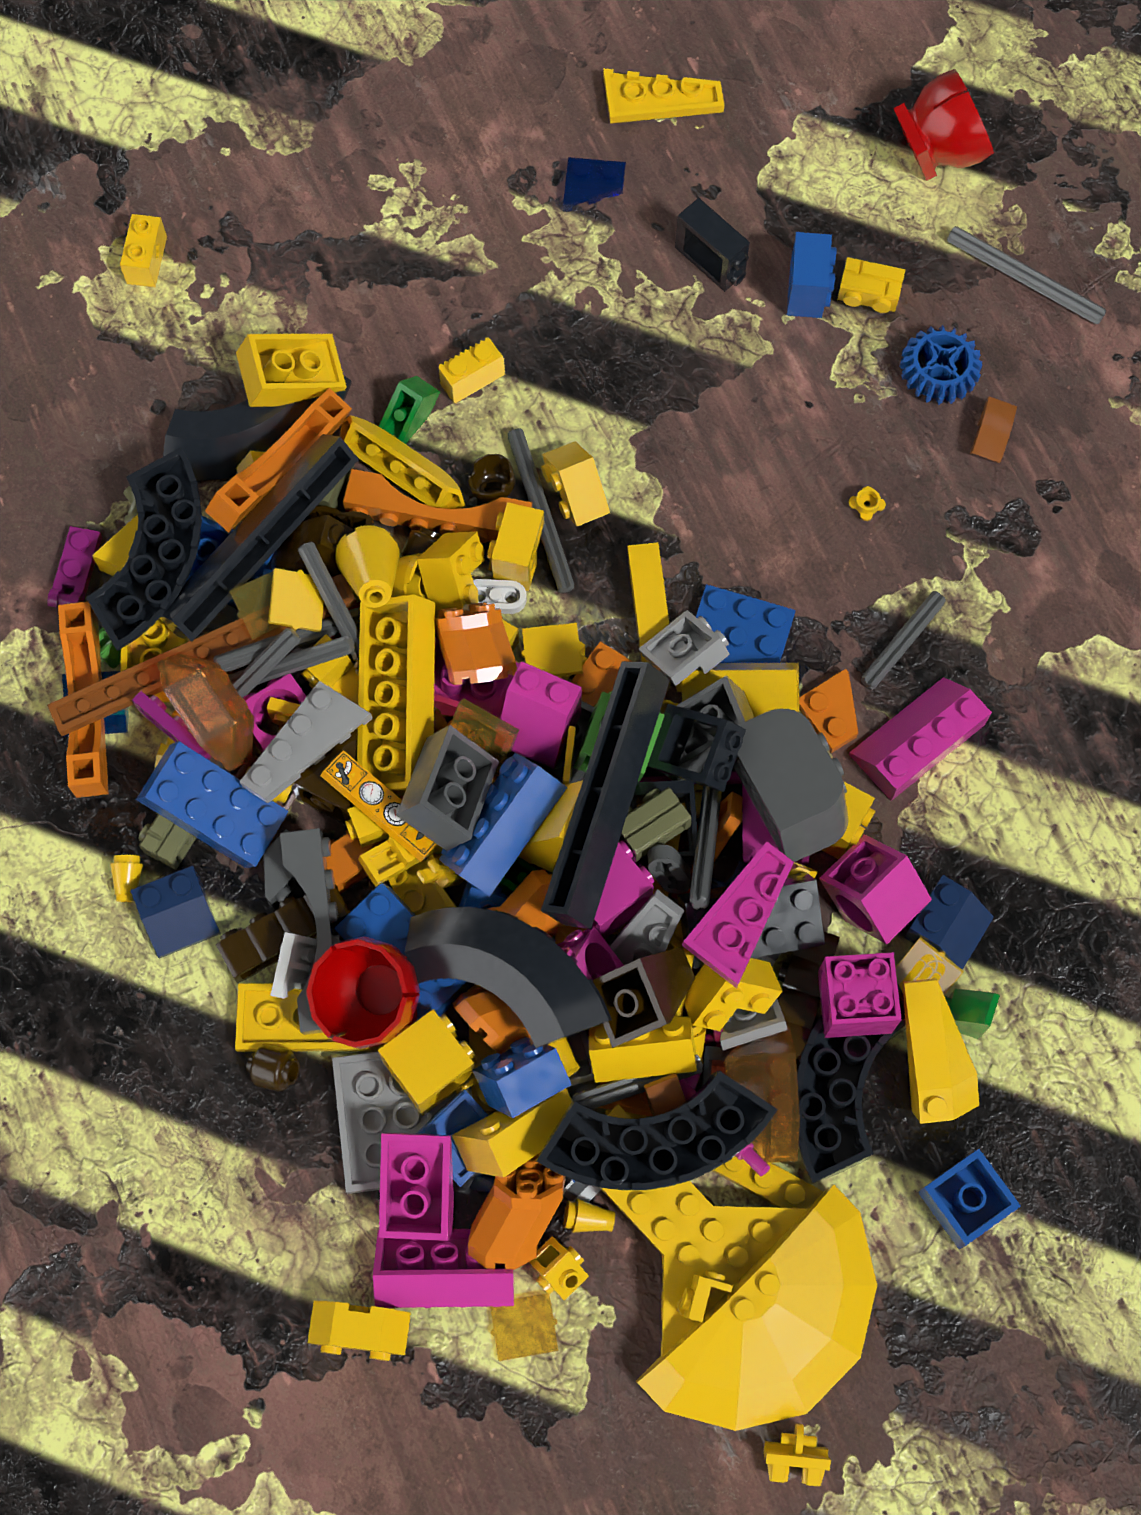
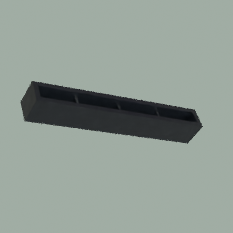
[159,434,359,642]
[541,661,670,929]

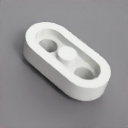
[473,579,527,614]

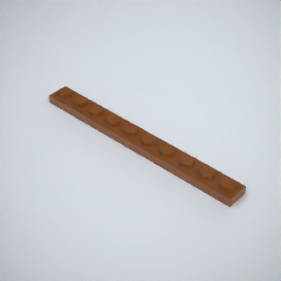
[47,573,357,736]

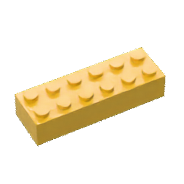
[357,594,435,796]

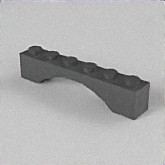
[280,828,341,1035]

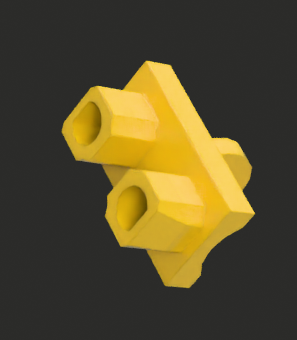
[764,1424,831,1486]

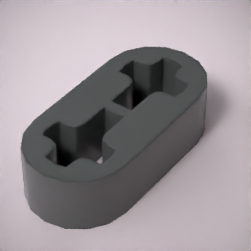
[647,845,692,894]

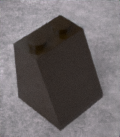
[270,515,355,584]
[291,729,358,825]
[592,947,695,1048]

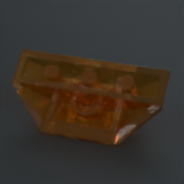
[157,654,254,772]
[725,1025,800,1163]

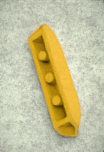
[340,415,465,509]

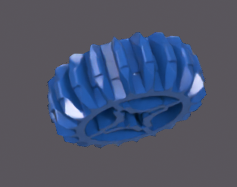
[900,325,982,405]

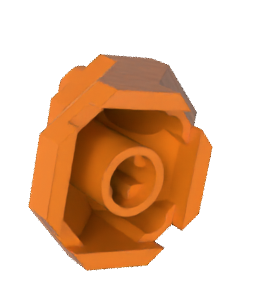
[435,602,517,685]
[487,869,563,937]
[452,987,531,1054]
[468,1153,565,1270]

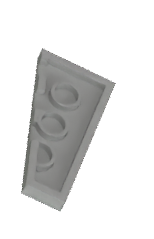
[240,681,373,803]
[609,889,684,965]

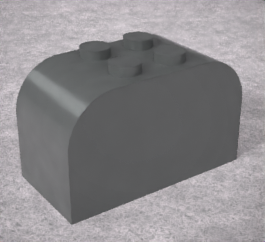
[733,709,848,862]

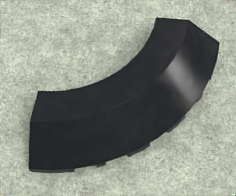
[163,376,352,483]
[86,447,202,651]
[405,906,612,1048]
[794,982,906,1184]
[536,1071,778,1190]

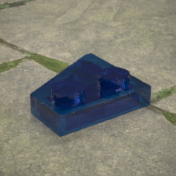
[563,157,626,212]

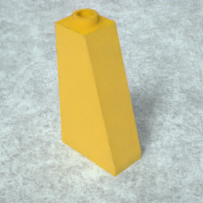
[676,663,799,717]

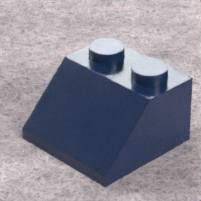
[131,866,221,959]
[904,875,994,970]

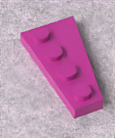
[682,842,794,988]

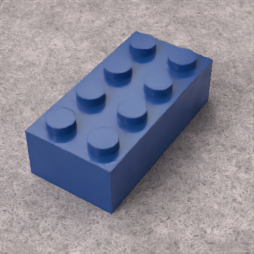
[136,741,289,868]
[439,753,567,897]
[334,883,474,1020]

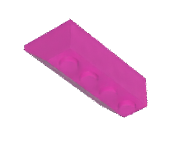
[849,677,992,801]
[373,1229,514,1309]

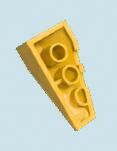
[903,978,979,1124]

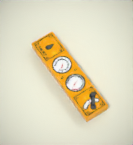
[320,750,437,862]

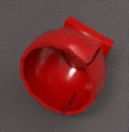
[893,69,994,181]
[306,936,420,1049]

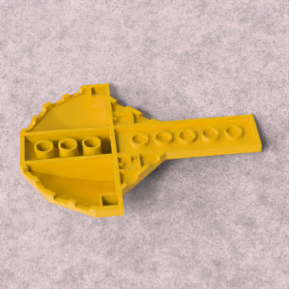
[601,1104,877,1431]

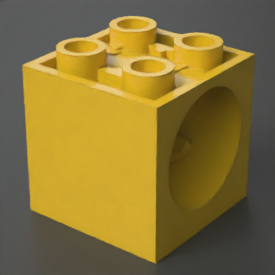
[378,1009,477,1116]

